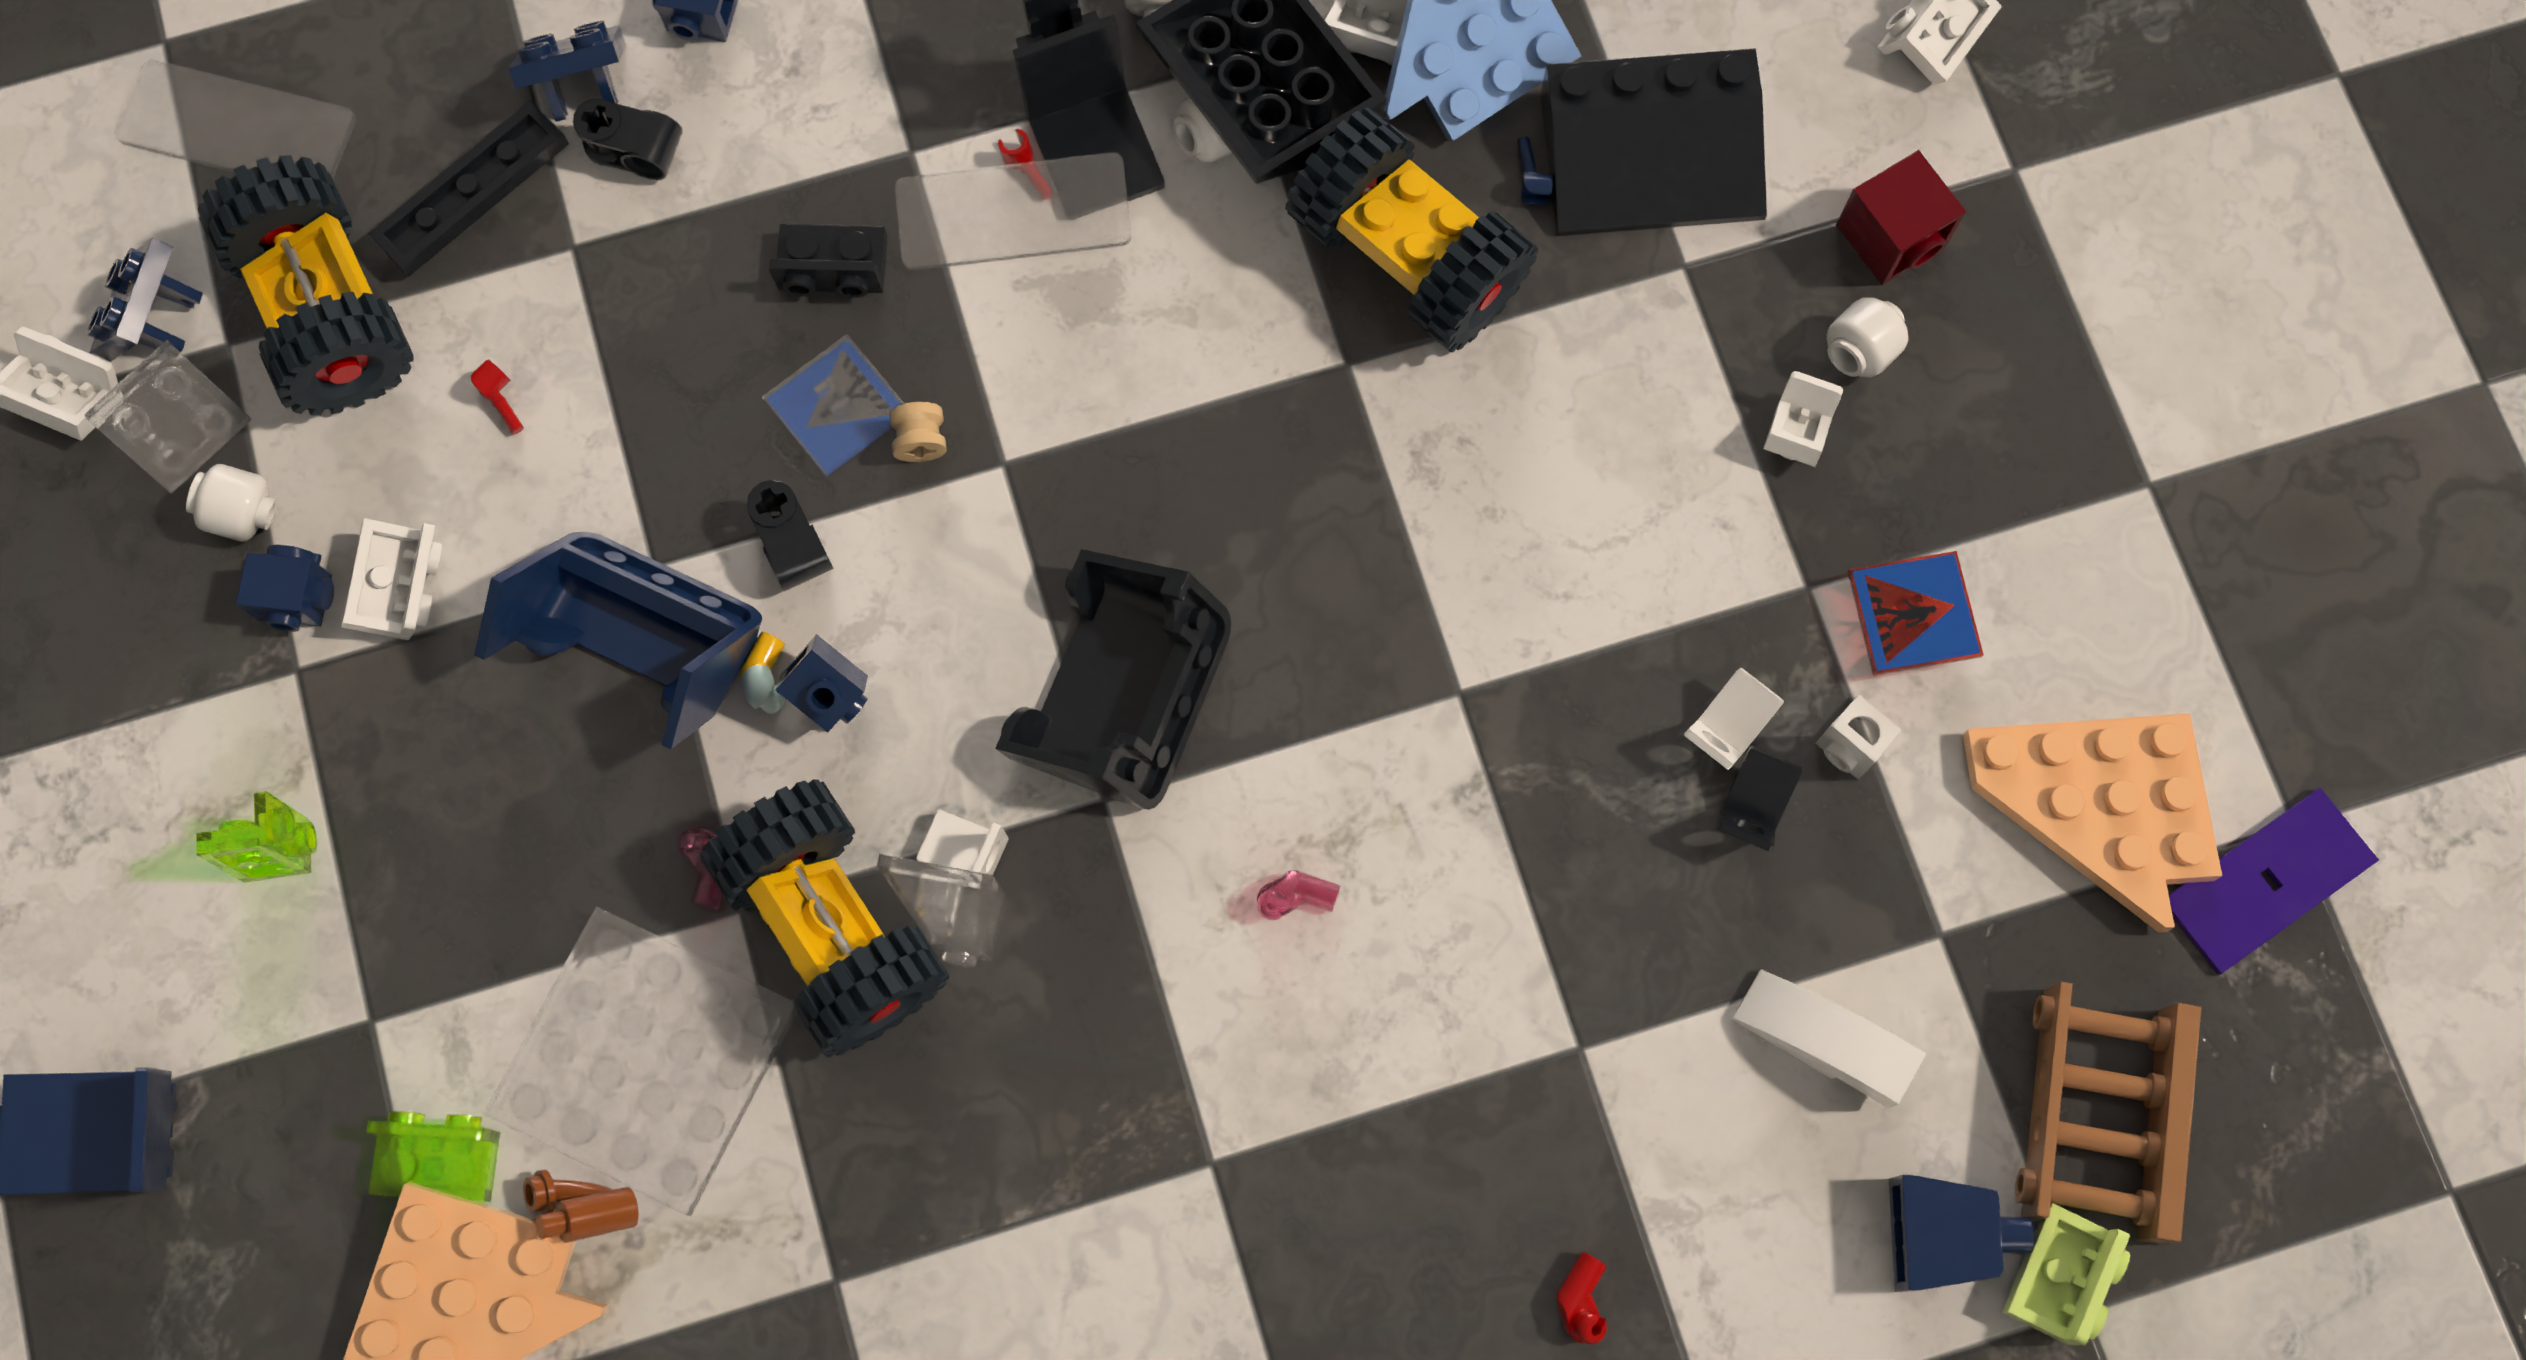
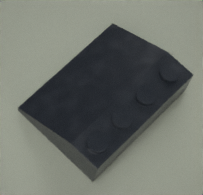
[1136,0,1387,184]
[1540,48,1767,236]

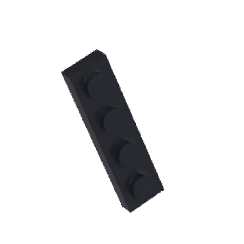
[369,101,569,277]

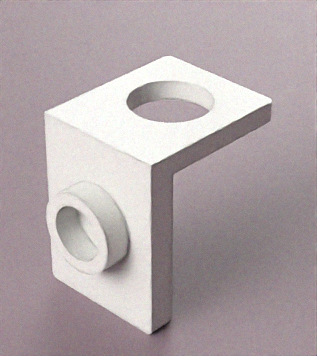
[1684,668,1784,770]
[1816,695,1901,780]
[916,809,1009,890]

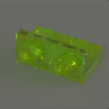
[196,791,317,883]
[366,1111,500,1202]

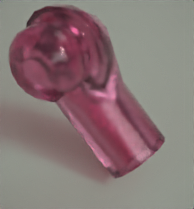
[677,827,723,910]

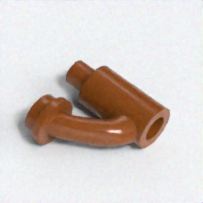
[523,1169,639,1243]

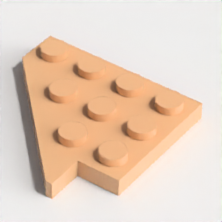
[1962,714,2222,933]
[343,1182,608,1360]

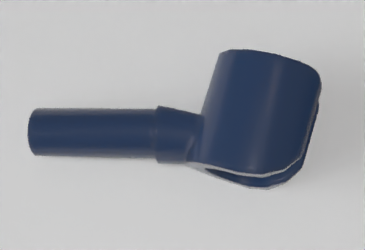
[1517,137,1553,206]

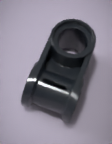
[573,98,683,180]
[746,480,834,592]

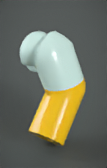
[739,631,786,714]

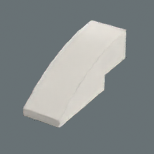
[1732,970,1927,1108]

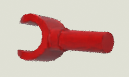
[998,129,1054,201]
[471,359,524,435]

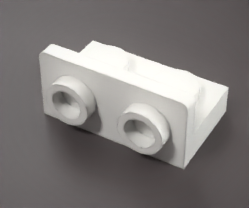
[1877,0,2002,85]

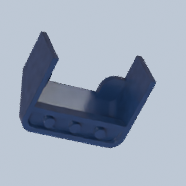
[474,532,762,749]

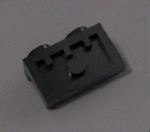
[769,224,888,298]

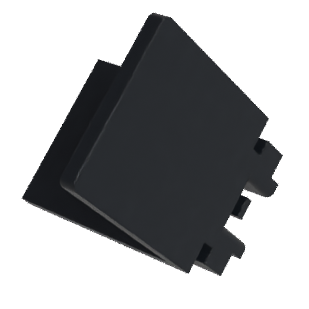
[1012,0,1165,221]

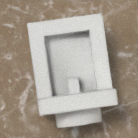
[1763,371,1843,467]

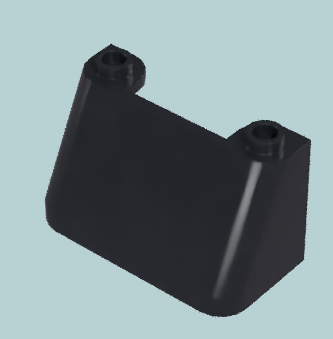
[995,549,1231,810]

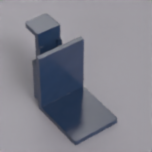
[0,1067,178,1195]

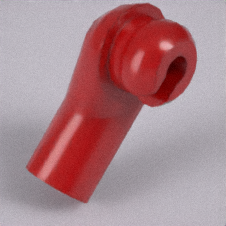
[1556,1251,1607,1345]

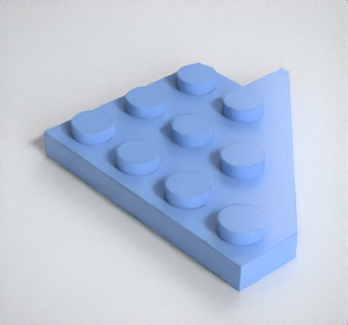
[1384,0,1581,141]

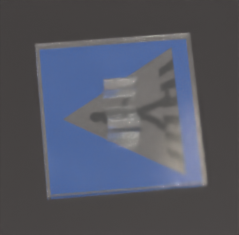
[762,334,905,476]

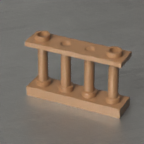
[2015,982,2201,1245]

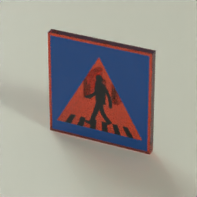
[1847,551,1984,676]

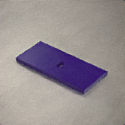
[2169,788,2379,975]

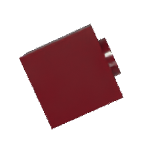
[1836,150,1967,285]

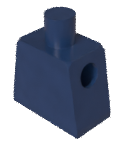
[1889,1175,2034,1292]

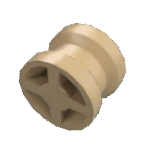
[889,402,947,462]

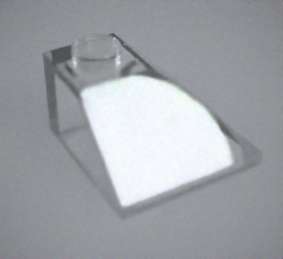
[877,854,1006,967]

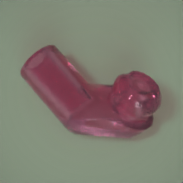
[1257,870,1341,920]

